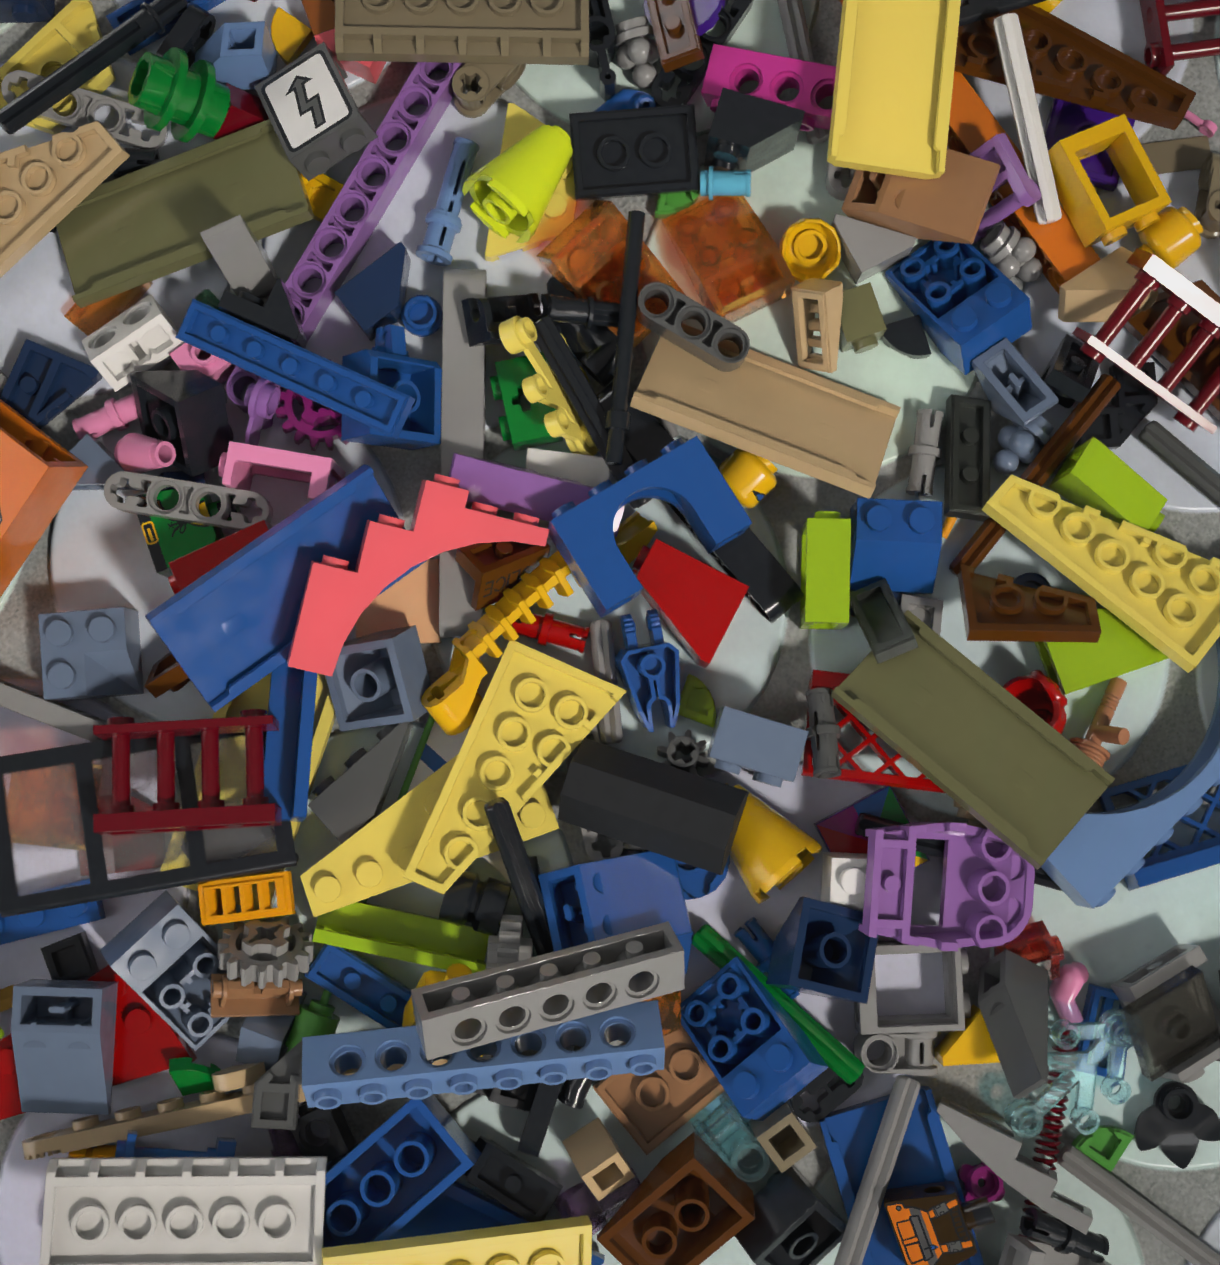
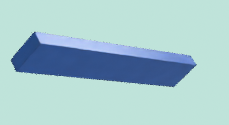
[175,299,415,439]

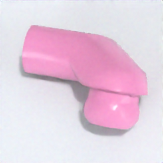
[1049,962,1089,1027]

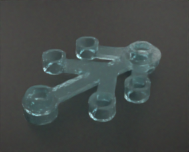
[1004,1008,1141,1138]

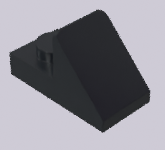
[218,278,308,349]
[1040,334,1099,409]

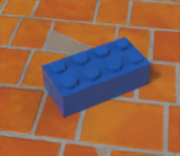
[323,1095,482,1248]

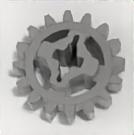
[486,914,533,970]
[218,916,314,989]

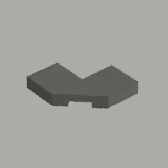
[251,1040,346,1130]

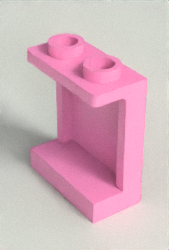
[218,441,346,501]

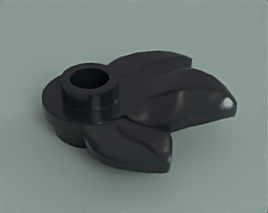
[1134,1081,1220,1169]

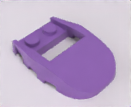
[858,822,1035,952]

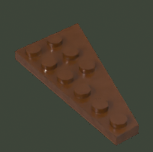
[954,0,1196,130]

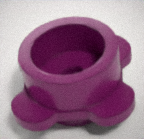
[958,1161,1005,1202]

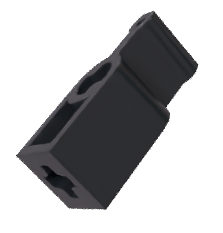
[588,0,616,102]

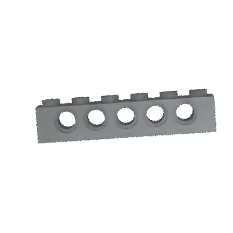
[411,921,685,1060]

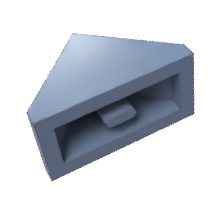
[971,338,1059,426]
[69,434,136,490]
[235,992,307,1072]

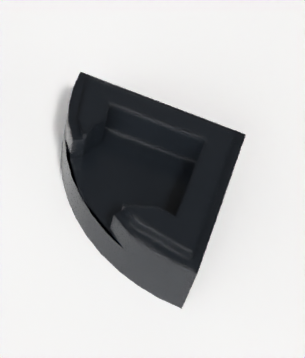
[881,315,932,359]

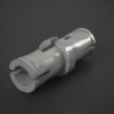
[906,409,944,497]

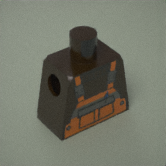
[884,1181,995,1265]

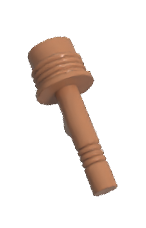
[1069,677,1130,768]

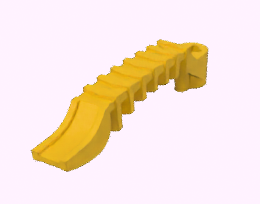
[421,511,658,736]

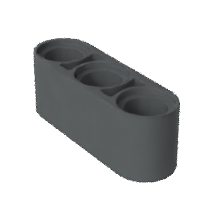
[636,282,750,372]

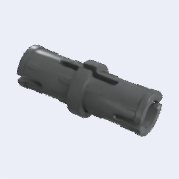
[806,687,842,779]

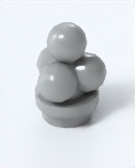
[615,16,659,88]
[980,223,1043,282]

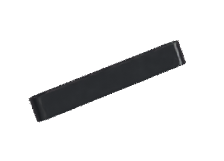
[596,382,804,623]

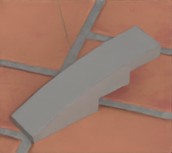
[937,1097,1093,1235]

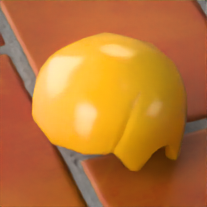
[778,218,842,283]

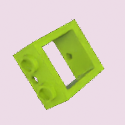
[800,511,851,630]

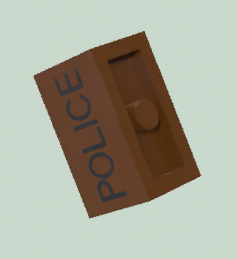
[455,541,551,611]

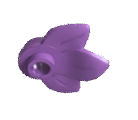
[244,378,284,446]

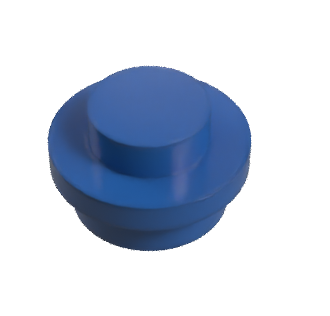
[401,295,443,337]

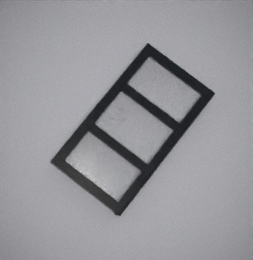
[0,714,299,918]

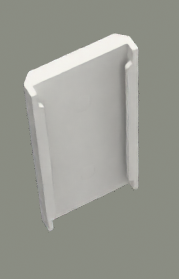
[39,1156,327,1265]

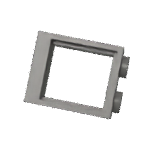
[854,941,971,1035]

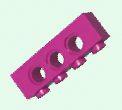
[701,44,836,132]

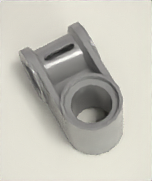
[853,1032,938,1076]

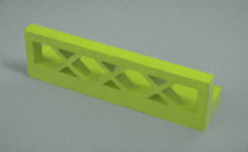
[312,901,489,973]

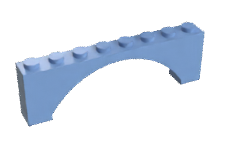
[1041,637,1220,909]

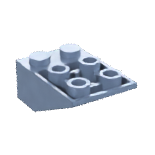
[100,890,231,1051]
[11,979,118,1115]

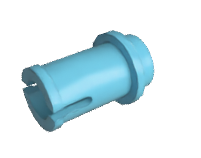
[700,166,751,200]

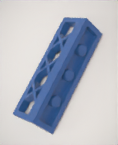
[264,661,317,822]

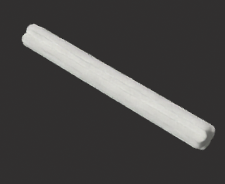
[993,13,1062,225]

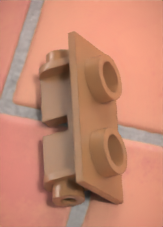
[210,974,303,1018]

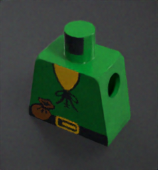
[135,489,241,577]

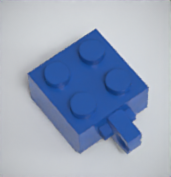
[341,324,442,450]

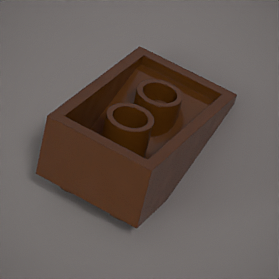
[597,1132,755,1265]

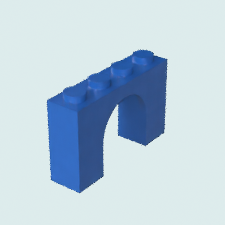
[547,436,752,618]

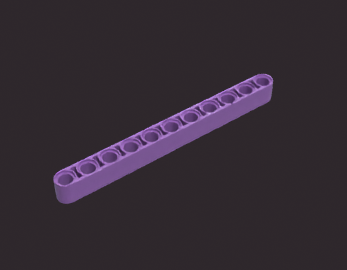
[226,62,465,414]

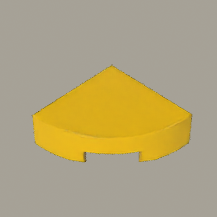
[271,7,314,65]

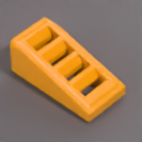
[198,871,296,926]

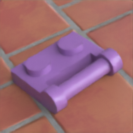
[969,133,1041,244]

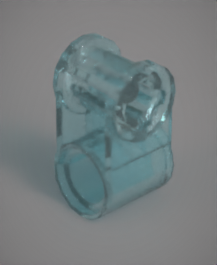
[692,1095,770,1182]

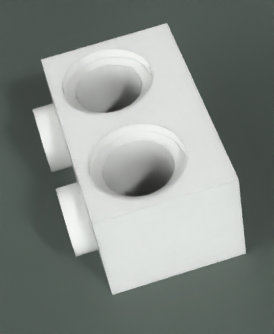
[81,294,184,392]

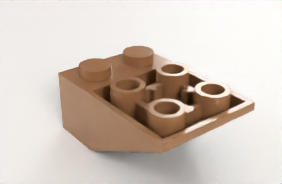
[841,148,1001,244]

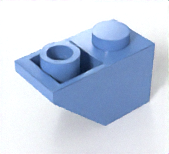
[194,21,278,90]

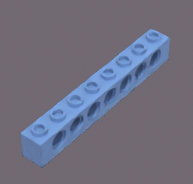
[302,1000,665,1110]

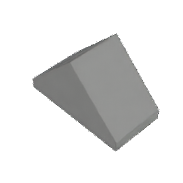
[831,214,916,284]

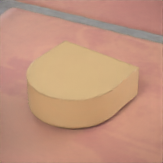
[212,1062,266,1092]

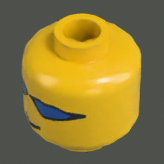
[717,448,778,509]

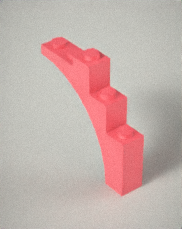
[287,474,550,676]

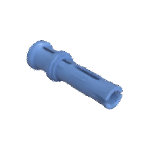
[415,137,480,266]

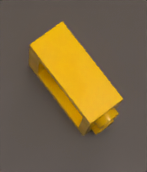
[1048,114,1172,248]

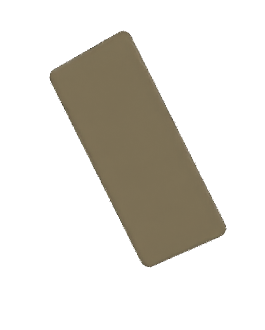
[1141,136,1210,174]

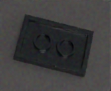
[569,104,700,201]

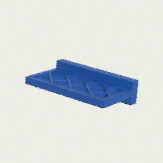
[1099,764,1220,891]

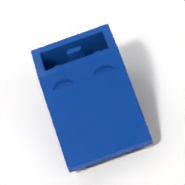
[885,240,1032,376]
[538,851,692,952]
[673,956,828,1121]

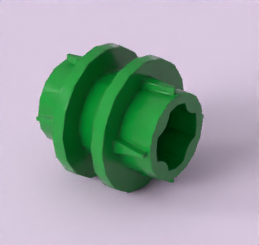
[128,47,230,143]

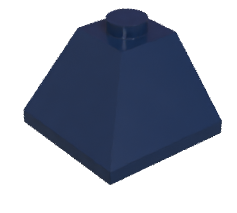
[766,897,878,1004]

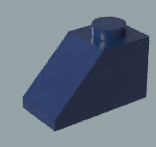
[334,241,411,341]

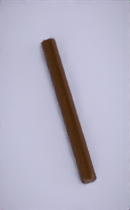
[949,373,1121,577]

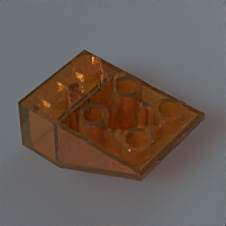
[662,196,795,323]
[537,200,686,349]

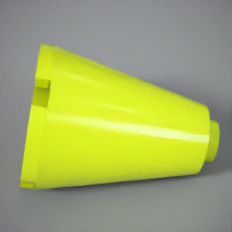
[462,125,573,243]

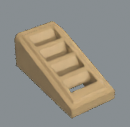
[791,278,843,373]

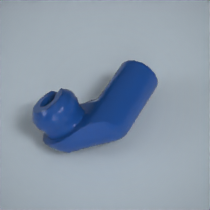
[593,89,656,112]

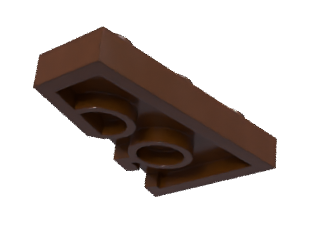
[958,564,1102,643]

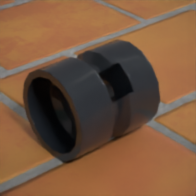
[438,870,512,936]

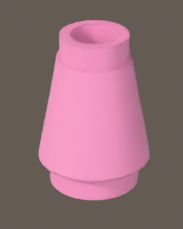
[114,433,176,474]

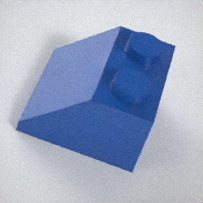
[850,498,943,594]

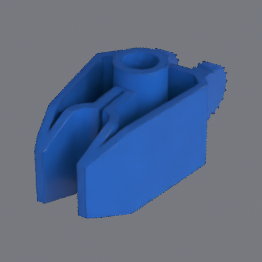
[615,609,680,732]

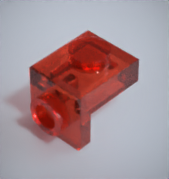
[994,920,1065,980]

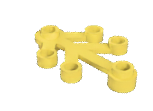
[499,316,598,456]

